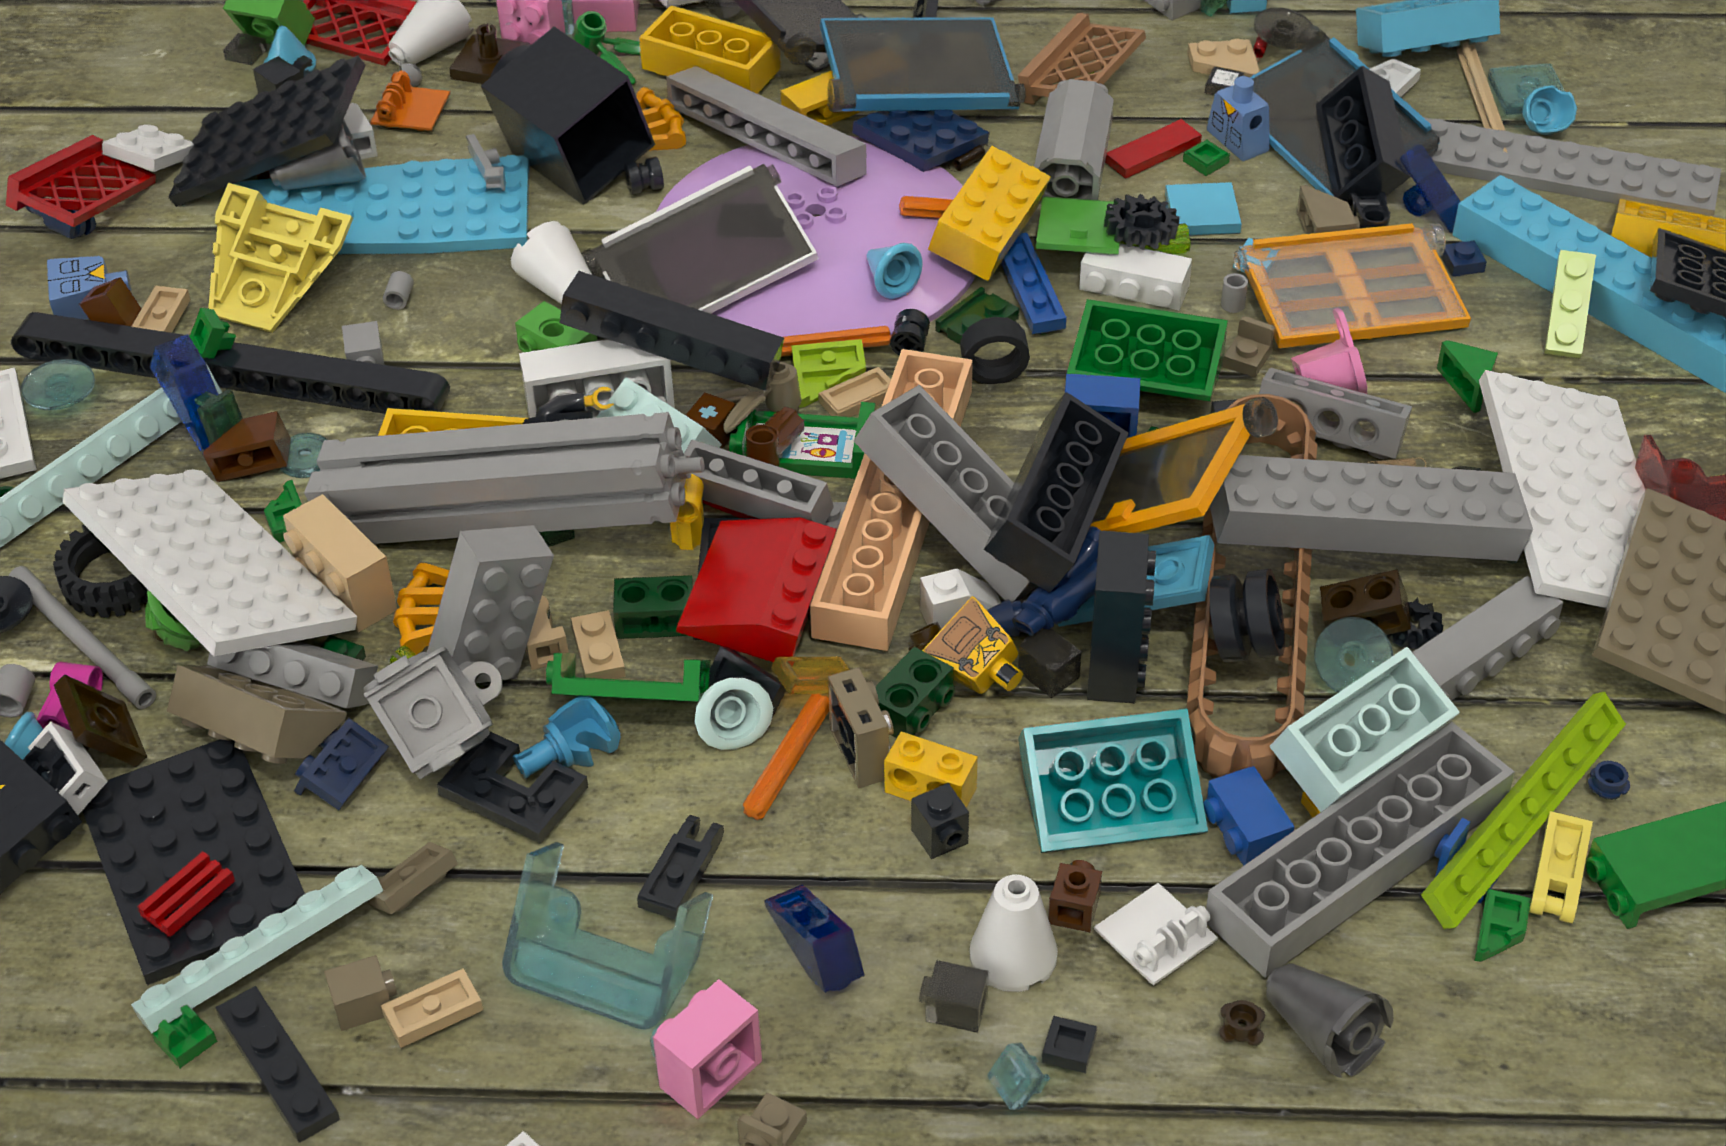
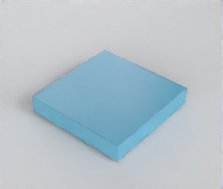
[1165,182,1242,236]

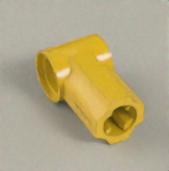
[670,474,704,550]

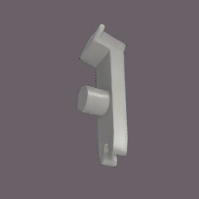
[466,134,506,191]

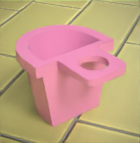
[1291,308,1367,394]

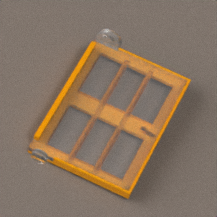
[1234,223,1471,348]

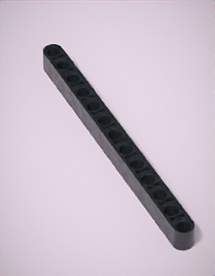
[10,312,450,414]

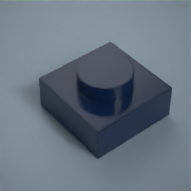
[1440,240,1487,277]

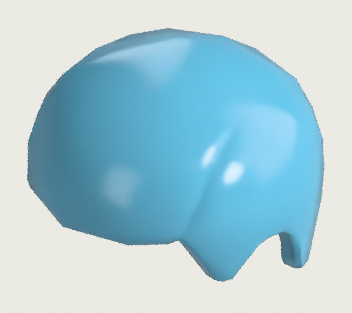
[1522,85,1577,136]

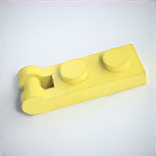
[1529,811,1593,924]

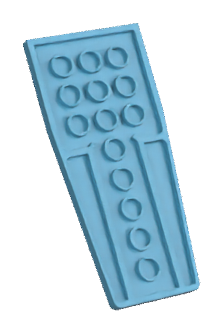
[234,155,529,254]

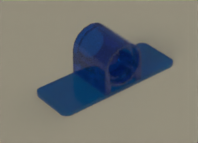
[1400,144,1461,233]

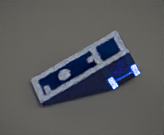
[150,334,232,455]
[764,884,865,993]

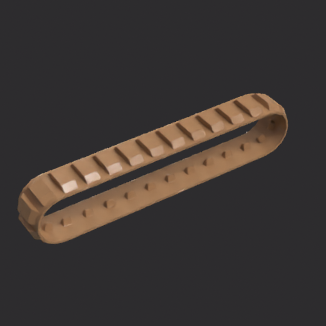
[1186,394,1317,781]

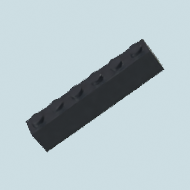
[560,271,784,391]

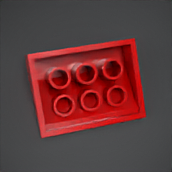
[676,517,837,668]

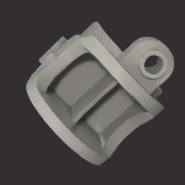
[363,646,503,780]

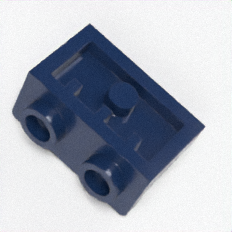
[294,718,389,811]

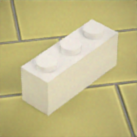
[1079,244,1192,310]

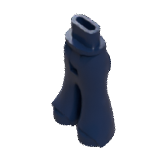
[1012,526,1101,636]

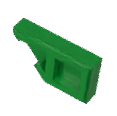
[264,480,302,543]
[1474,889,1531,962]

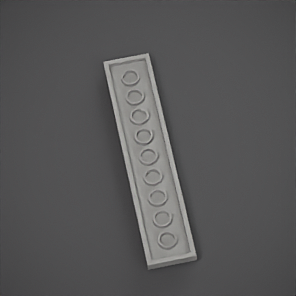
[1400,117,1721,216]

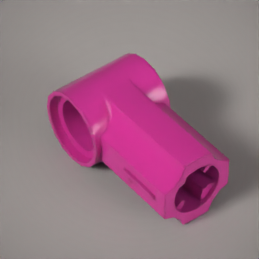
[36,661,103,731]

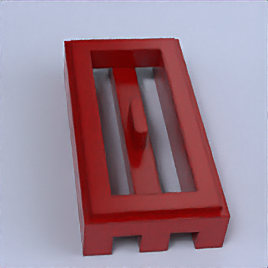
[137,851,235,937]

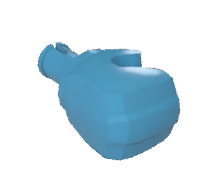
[513,695,621,779]

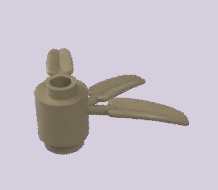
[714,362,801,434]

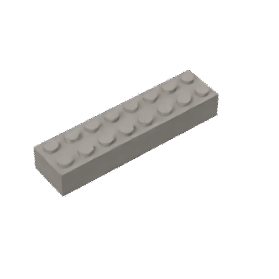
[1210,455,1533,561]
[1206,722,1515,978]

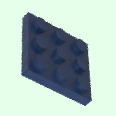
[852,110,990,172]

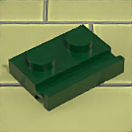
[935,287,1019,345]

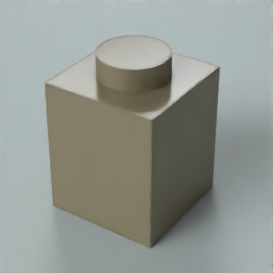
[324,955,397,1031]

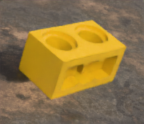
[884,731,978,808]

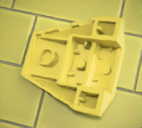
[208,183,353,333]

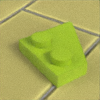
[791,339,866,408]

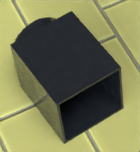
[481,27,655,205]

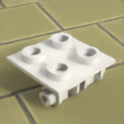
[1094,883,1218,986]

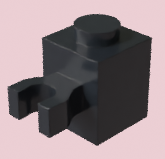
[253,55,313,93]

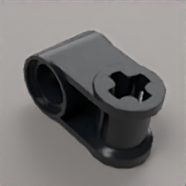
[1348,192,1390,229]

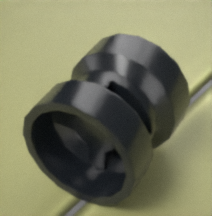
[624,156,664,195]
[890,309,930,356]

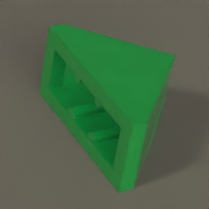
[1437,340,1498,413]

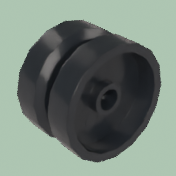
[1209,569,1285,663]

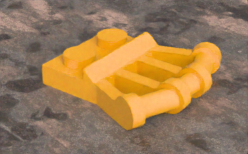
[636,87,686,151]
[393,563,449,656]

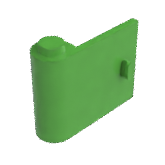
[1036,197,1120,254]

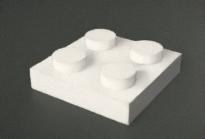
[103,125,194,172]

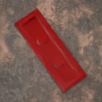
[1105,119,1202,179]

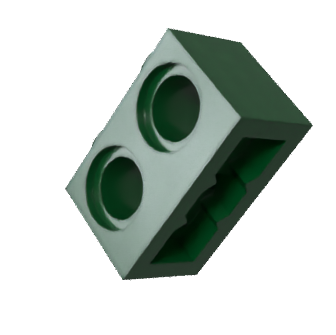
[613,575,693,639]
[875,646,955,738]

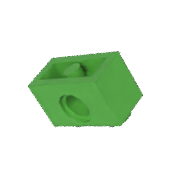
[515,301,597,353]

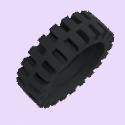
[53,525,149,618]

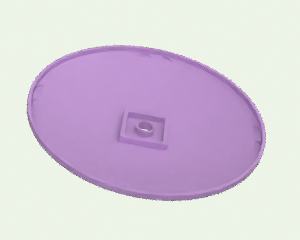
[649,136,976,337]

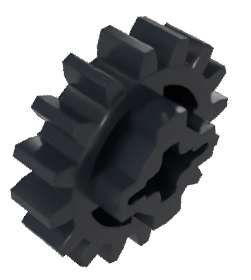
[1104,194,1180,250]

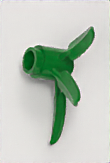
[571,11,641,85]

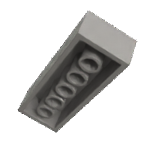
[854,385,1038,602]

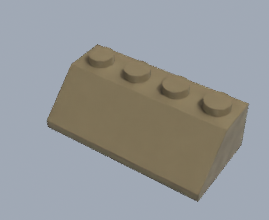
[167,664,347,764]

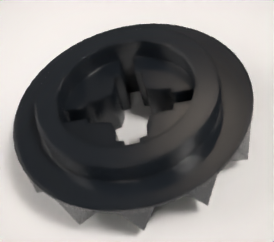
[1384,597,1444,649]

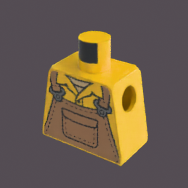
[922,596,1023,694]

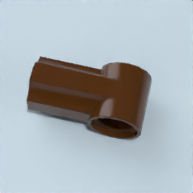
[746,406,804,467]

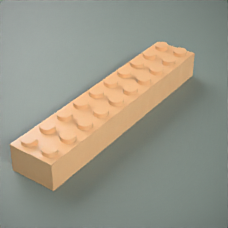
[810,349,973,651]

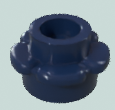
[1588,761,1630,799]

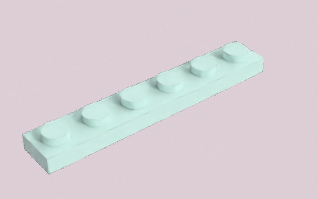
[131,865,384,1033]

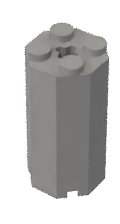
[1034,79,1114,200]

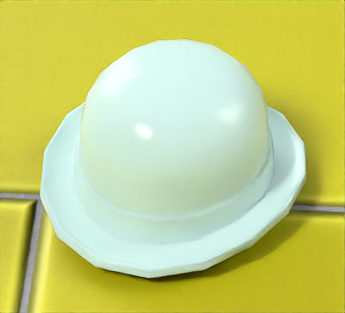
[694,678,774,750]

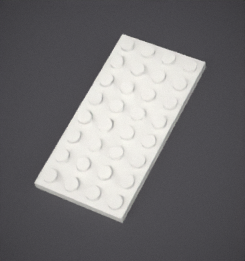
[1479,370,1645,608]
[63,469,358,656]

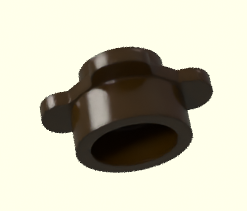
[908,622,941,651]
[1219,1000,1265,1046]

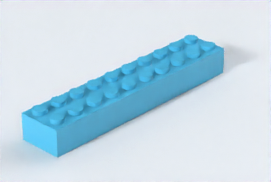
[1452,175,1726,393]

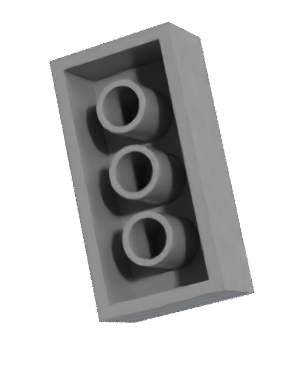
[427,525,554,683]

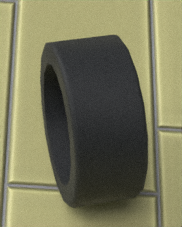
[960,317,1030,384]

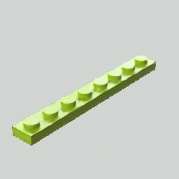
[1421,692,1626,929]

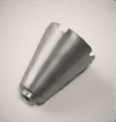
[269,120,366,190]
[1266,963,1393,1078]

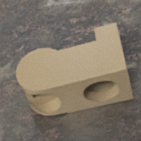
[525,595,569,670]

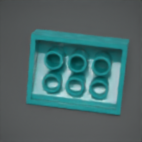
[1018,709,1208,853]

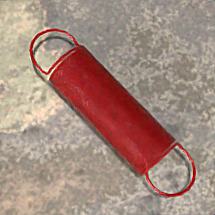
[1253,27,1271,61]

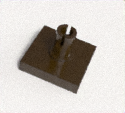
[449,24,530,84]
[54,674,147,767]

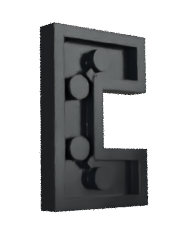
[437,731,588,844]

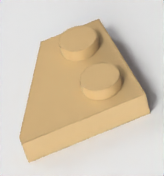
[1187,39,1260,77]

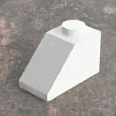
[920,569,1001,629]

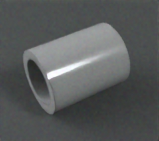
[383,271,414,310]
[1221,273,1248,313]

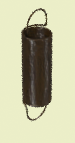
[948,144,990,171]

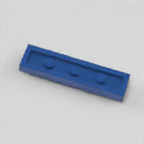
[1001,232,1067,334]

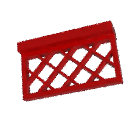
[303,0,417,66]
[6,135,156,227]

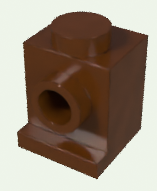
[1048,860,1102,933]

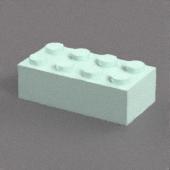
[1269,647,1460,812]

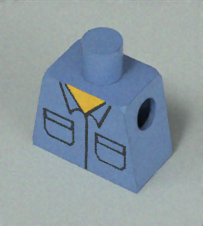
[1207,76,1269,162]
[47,256,131,320]

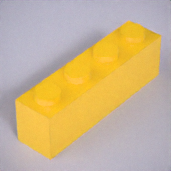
[780,49,908,126]

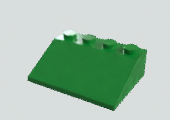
[1067,299,1228,401]

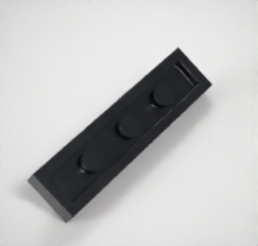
[215,986,340,1143]

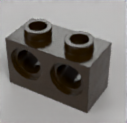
[1320,569,1411,647]

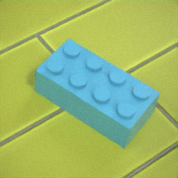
[1356,0,1500,57]

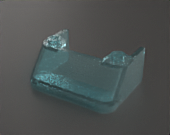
[502,842,714,1029]

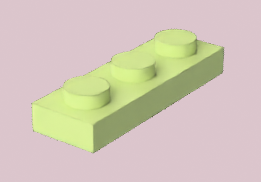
[1544,250,1596,359]

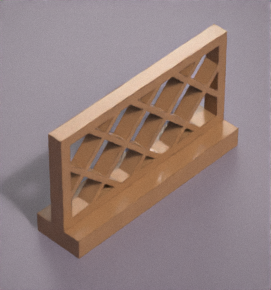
[1018,13,1146,104]

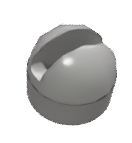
[399,63,422,87]

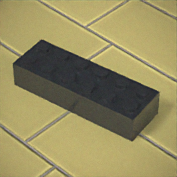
[983,392,1129,593]

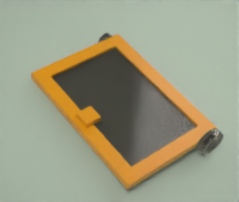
[1090,397,1278,533]

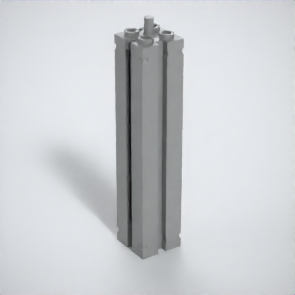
[304,412,705,544]

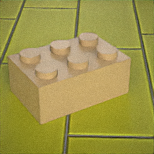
[283,494,397,633]

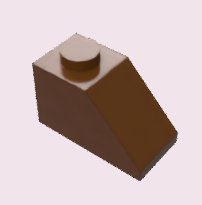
[203,411,291,482]

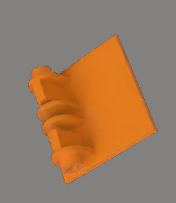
[370,71,450,131]

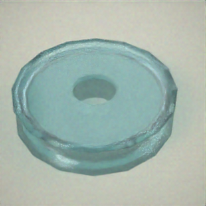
[280,433,328,478]

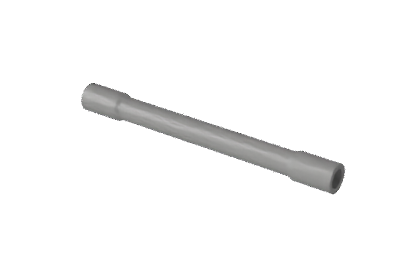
[9,566,156,709]

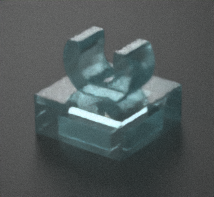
[987,1043,1050,1110]

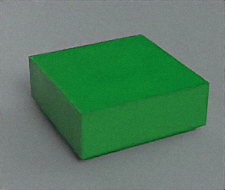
[1183,139,1230,176]

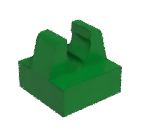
[189,308,236,359]
[151,1005,217,1068]

